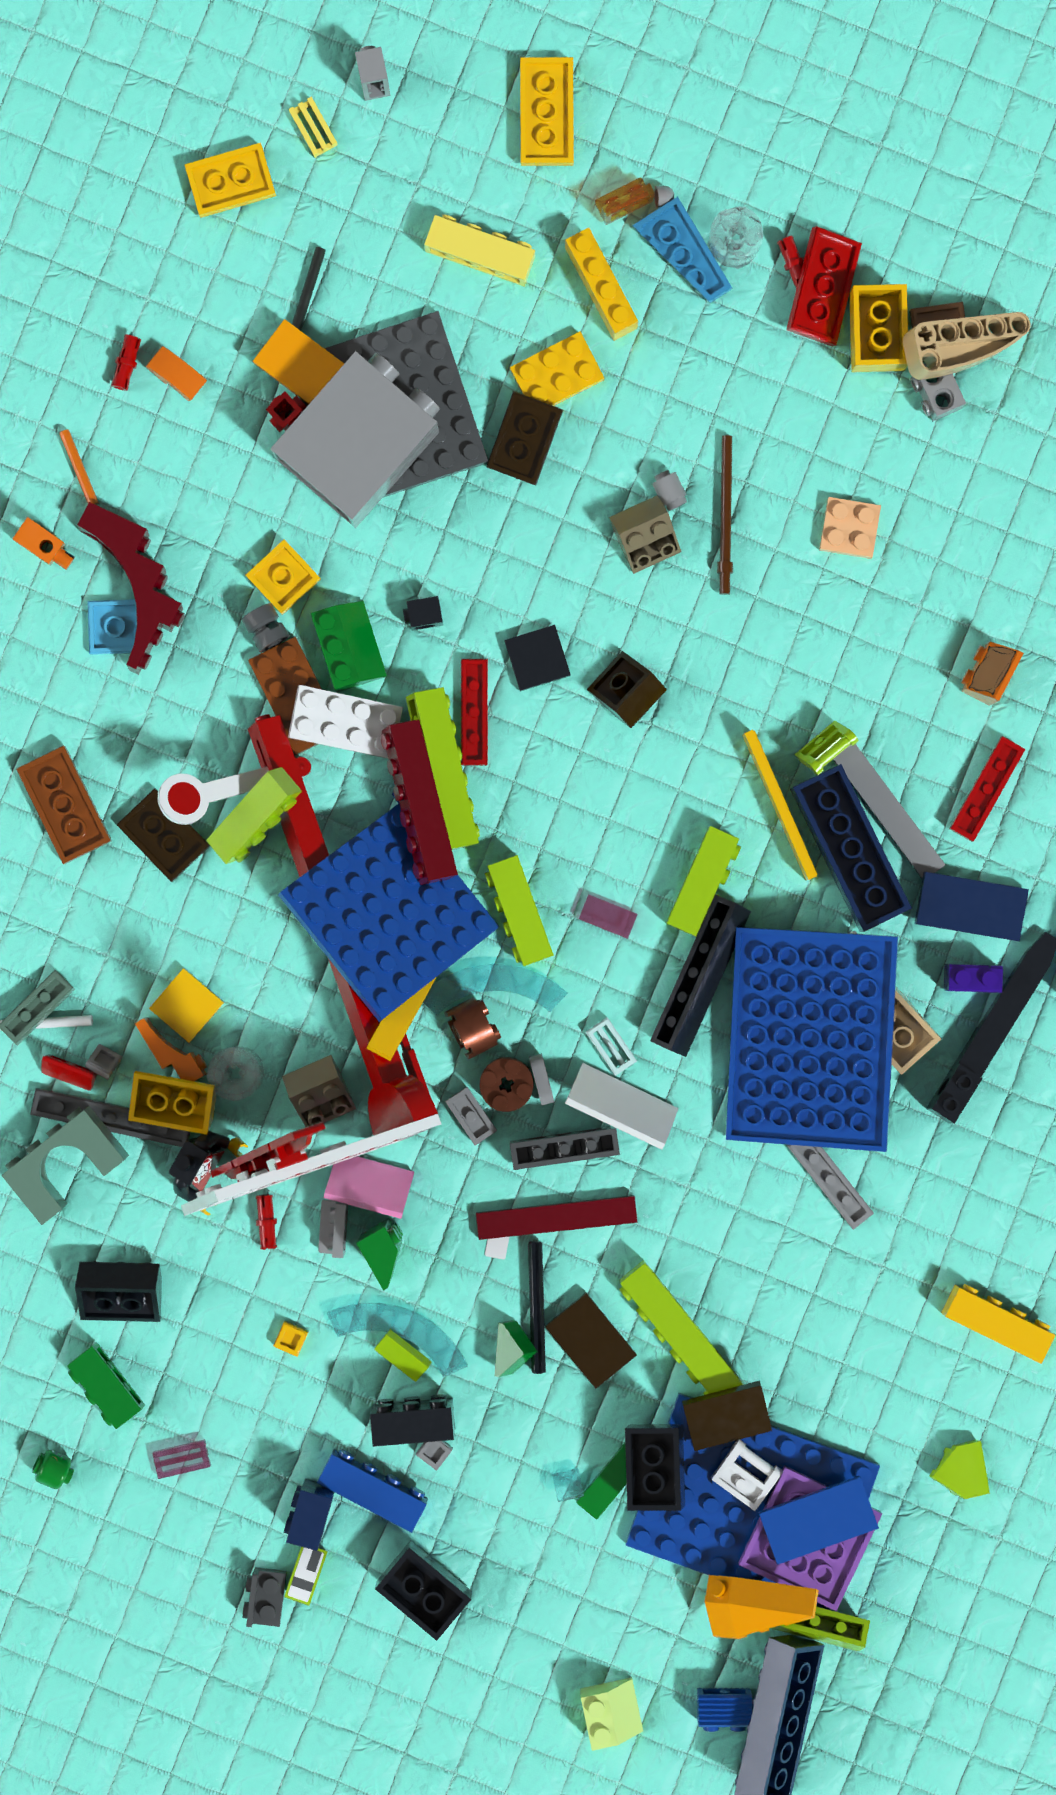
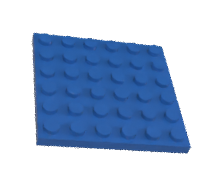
[278,803,499,1022]

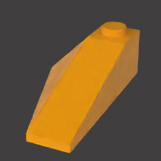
[705,1575,819,1639]

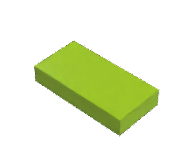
[374,1329,432,1382]

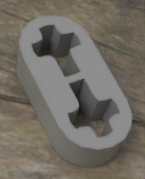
[529,1053,554,1106]

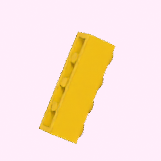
[565,227,638,341]
[941,1283,1056,1364]

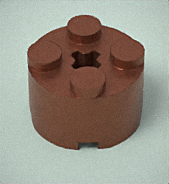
[444,998,501,1059]
[480,1057,533,1112]

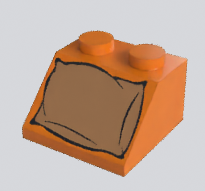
[961,642,1024,706]

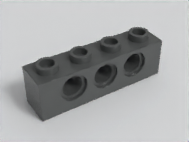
[510,1126,620,1170]

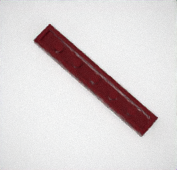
[476,1195,638,1240]

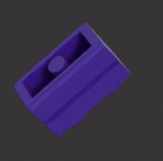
[944,964,1003,993]

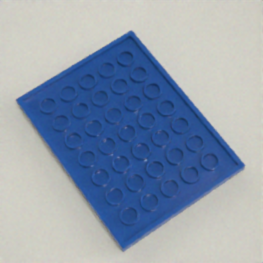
[726,927,898,1152]
[625,1393,880,1610]

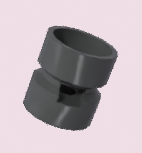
[241,603,290,653]

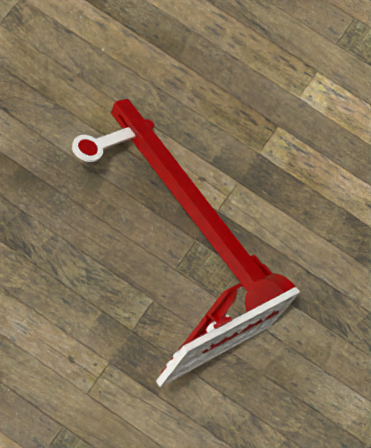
[158,714,441,1216]

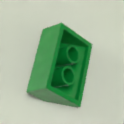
[311,601,387,692]
[356,1218,403,1291]

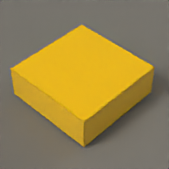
[273,1321,309,1357]

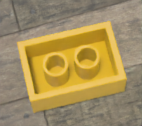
[849,284,908,372]

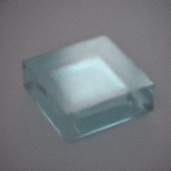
[552,1468,584,1502]

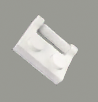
[711,1439,782,1511]

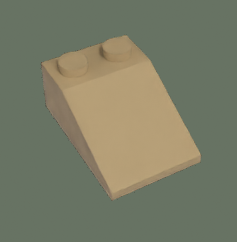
[892,987,941,1075]

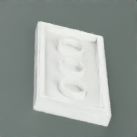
[565,1063,679,1150]

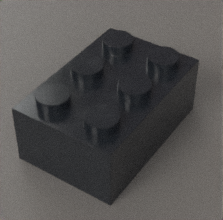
[370,1394,455,1447]
[625,1424,685,1511]
[375,1540,472,1641]

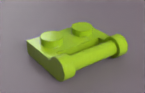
[794,721,859,775]

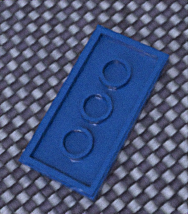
[758,1475,879,1565]

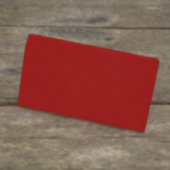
[41,1054,97,1091]

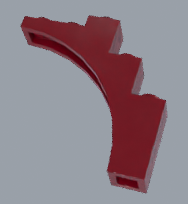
[77,502,185,675]

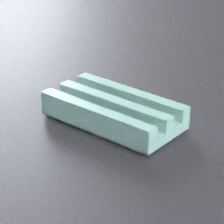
[586,1017,637,1076]

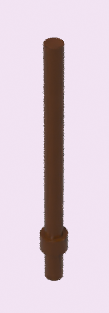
[717,435,733,595]

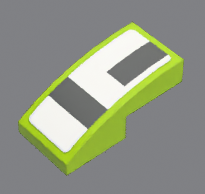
[284,1547,328,1606]

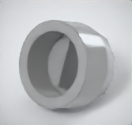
[654,185,674,208]

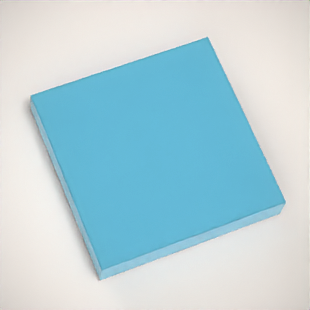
[88,599,137,655]

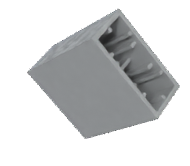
[270,351,440,528]

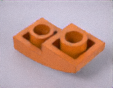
[145,346,207,401]

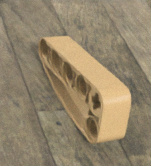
[903,312,1031,380]

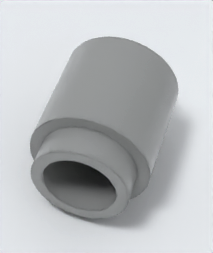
[652,470,687,512]

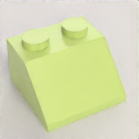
[580,1677,643,1751]

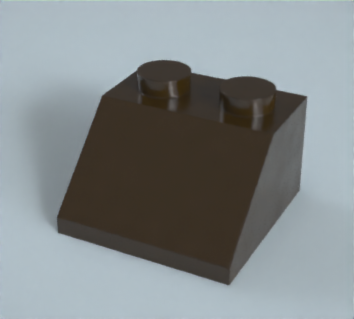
[586,651,667,728]

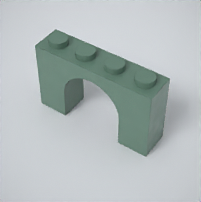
[1,1106,129,1225]

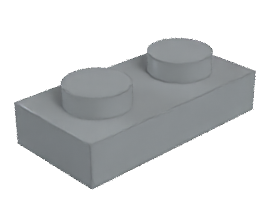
[445,1086,497,1146]

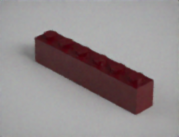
[381,719,458,885]

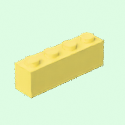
[424,214,535,287]

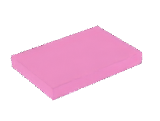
[324,1156,414,1219]

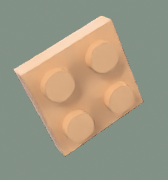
[819,497,881,559]

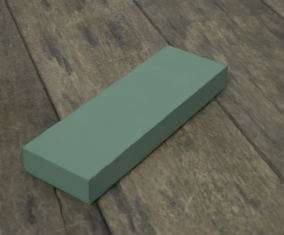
[0,970,75,1046]

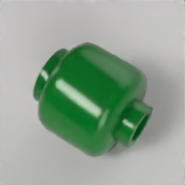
[32,1449,74,1489]

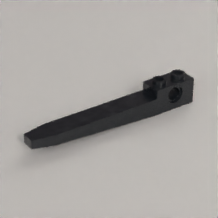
[926,932,1056,1124]

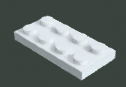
[288,685,403,759]

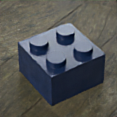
[283,1479,335,1551]

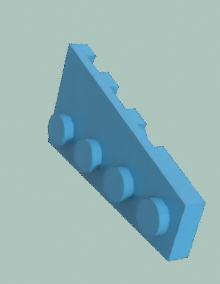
[632,196,733,303]

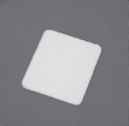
[485,1237,509,1260]

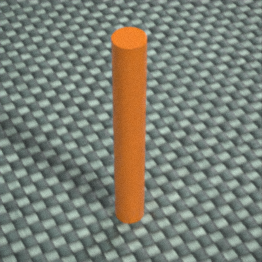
[59,429,99,505]

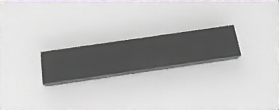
[30,1088,190,1147]

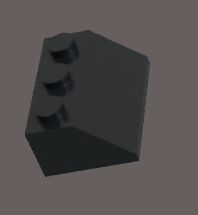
[75,1261,162,1322]

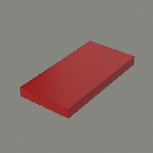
[786,226,862,347]

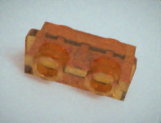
[595,178,654,225]

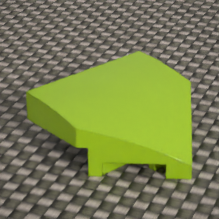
[929,1439,990,1499]

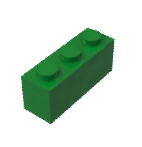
[67,1342,145,1429]

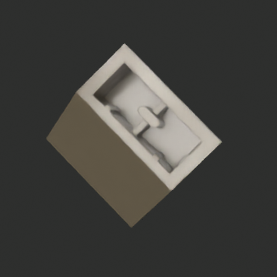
[609,495,681,574]
[282,1055,356,1127]

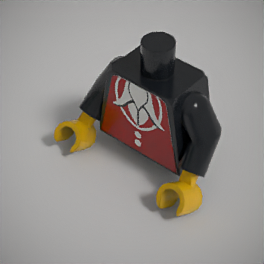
[169,1131,248,1215]

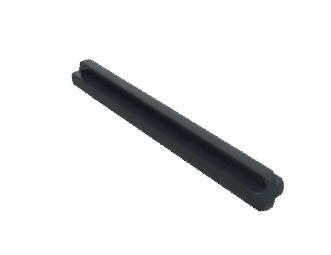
[528,1241,546,1374]

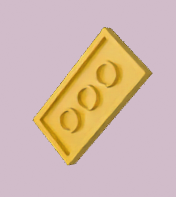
[520,57,574,166]

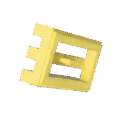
[288,96,338,158]

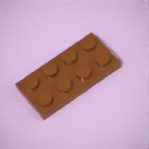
[248,637,322,755]
[16,745,112,864]

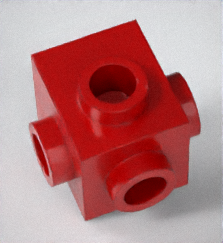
[266,391,307,432]

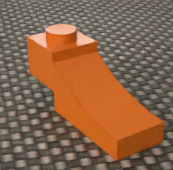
[135,1017,207,1081]

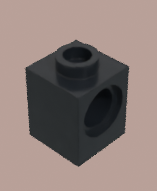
[403,596,443,631]

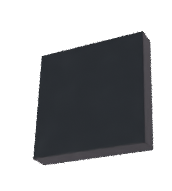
[504,625,571,692]

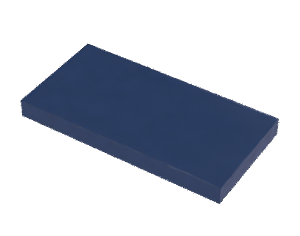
[914,871,1029,942]

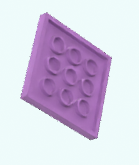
[738,1465,882,1611]

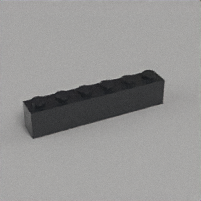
[650,895,751,1057]

